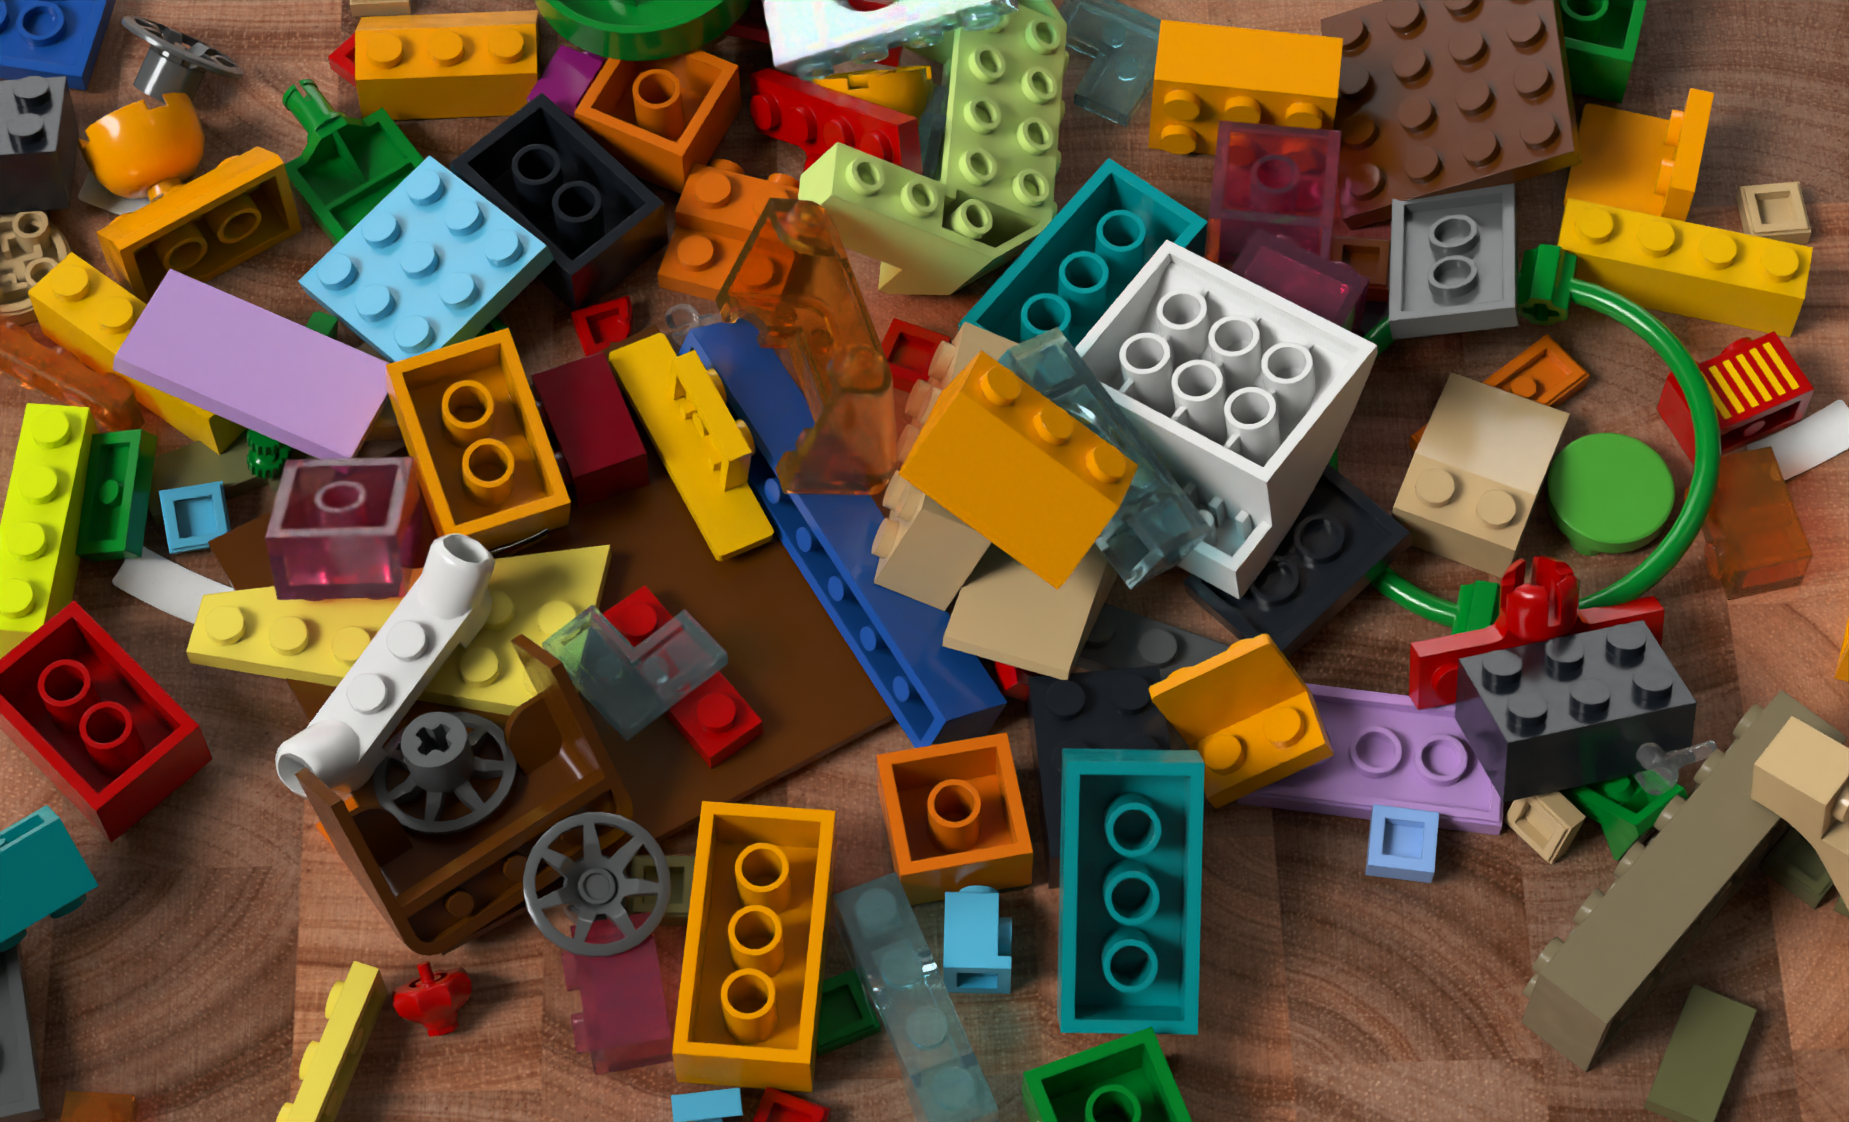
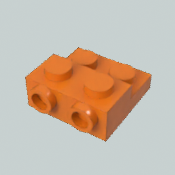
[657,159,806,316]

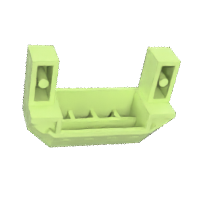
[795,0,1069,295]

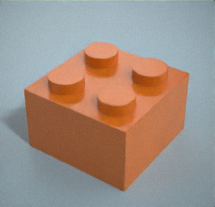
[574,48,742,194]
[876,732,1033,907]

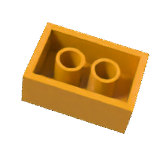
[1148,20,1343,167]
[386,328,571,550]

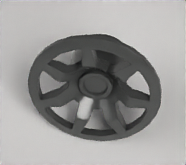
[121,16,244,103]
[373,712,517,835]
[523,812,671,957]

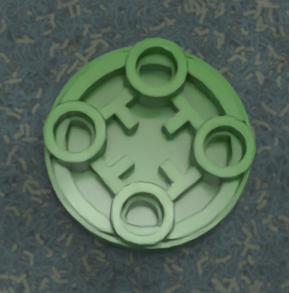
[1545,433,1675,556]

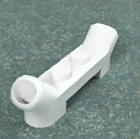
[275,533,495,800]

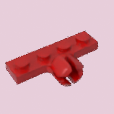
[749,68,923,175]
[1409,556,1665,710]

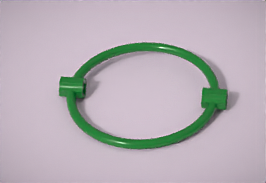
[1328,244,1722,635]

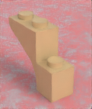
[1751,716,1849,910]

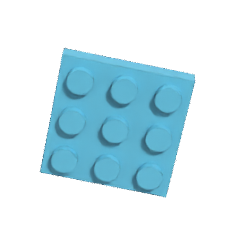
[298,155,555,363]

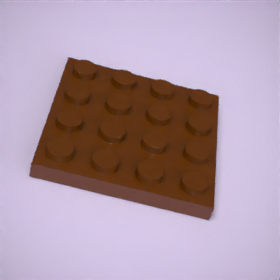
[1320,0,1582,230]

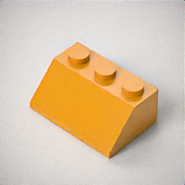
[355,10,541,120]
[96,146,302,304]
[898,350,1139,590]

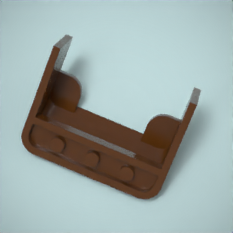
[295,634,633,956]

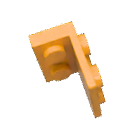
[1563,88,1714,221]
[1148,634,1334,809]

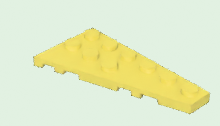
[186,545,612,716]

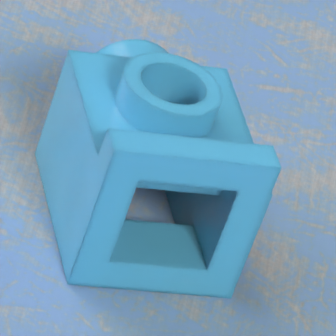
[943,885,1012,994]

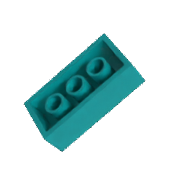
[958,158,1208,409]
[1057,748,1205,1035]

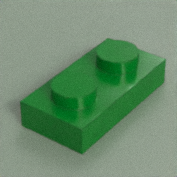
[75,429,158,562]

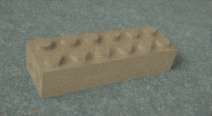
[1521,690,1848,1072]

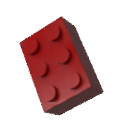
[0,600,213,843]

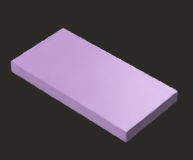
[113,269,390,471]
[1237,683,1504,836]

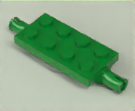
[282,79,512,338]

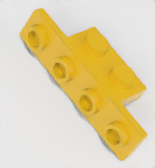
[608,333,774,561]

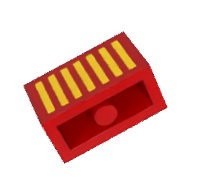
[1656,331,1814,466]

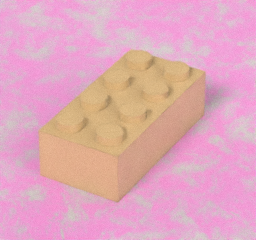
[871,322,1034,611]

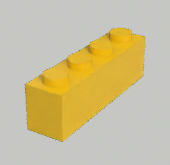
[1556,198,1813,338]
[28,252,246,455]

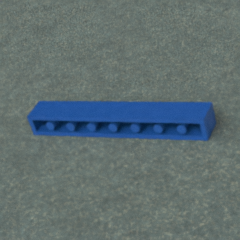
[677,316,1007,748]

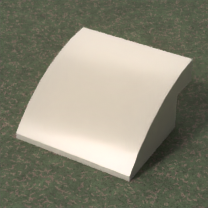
[1056,240,1378,600]

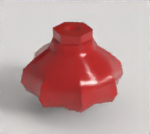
[392,961,472,1037]

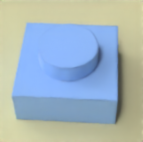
[1365,804,1439,883]

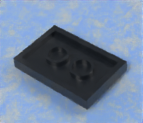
[1183,464,1412,660]

